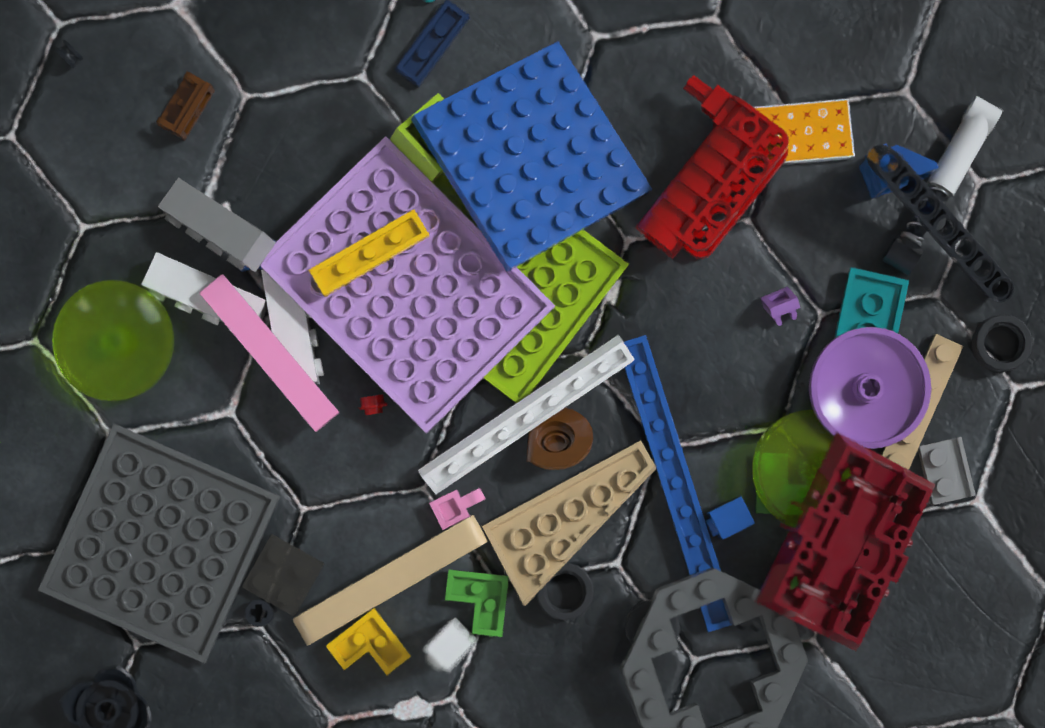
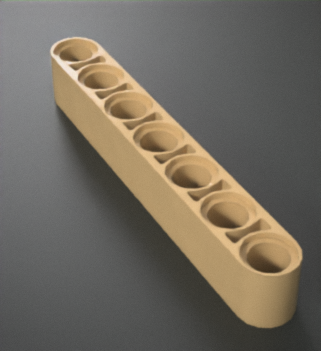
[292,515,488,646]

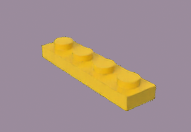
[309,209,430,297]

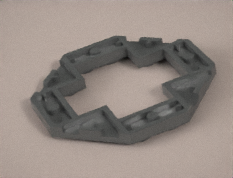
[620,567,808,728]

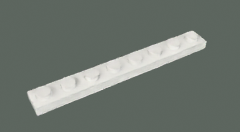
[418,335,635,494]

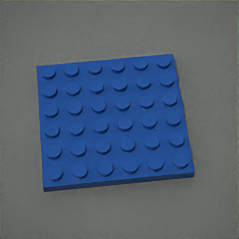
[411,41,653,272]

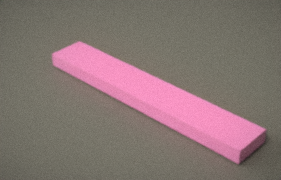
[200,274,339,432]

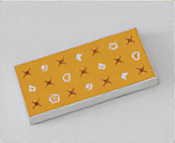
[754,99,855,165]

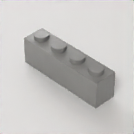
[158,178,276,272]

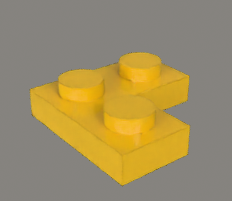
[326,608,411,675]

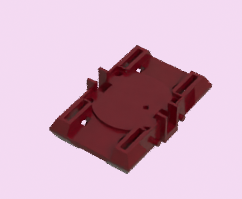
[755,432,935,651]

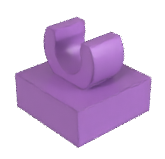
[761,287,801,326]

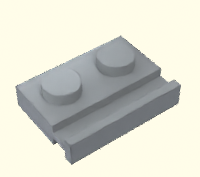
[918,437,976,505]

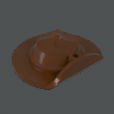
[526,408,593,470]

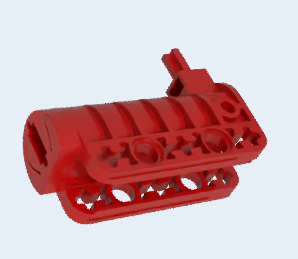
[635,75,789,259]

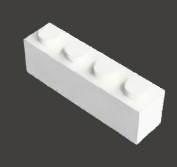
[141,252,268,331]
[261,270,324,384]
[425,617,477,672]

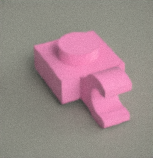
[429,488,485,530]

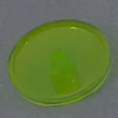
[52,280,174,401]
[753,410,851,528]

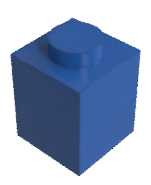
[705,496,755,540]

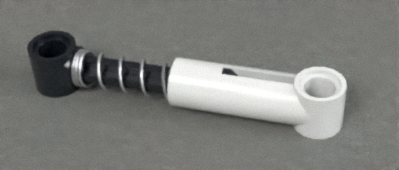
[882,96,1003,275]

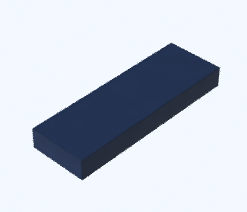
[395,0,471,88]

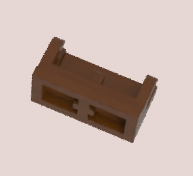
[156,71,215,141]

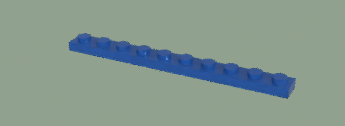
[624,335,732,632]

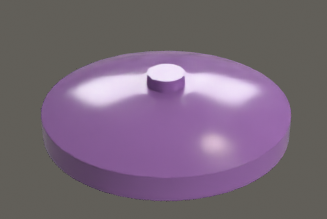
[809,327,931,448]

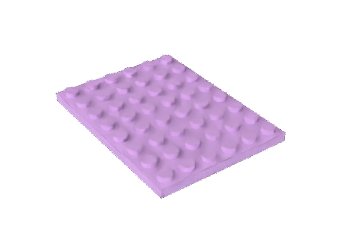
[260,136,555,434]

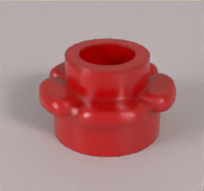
[358,394,388,415]

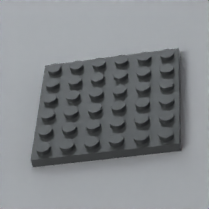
[38,424,280,664]

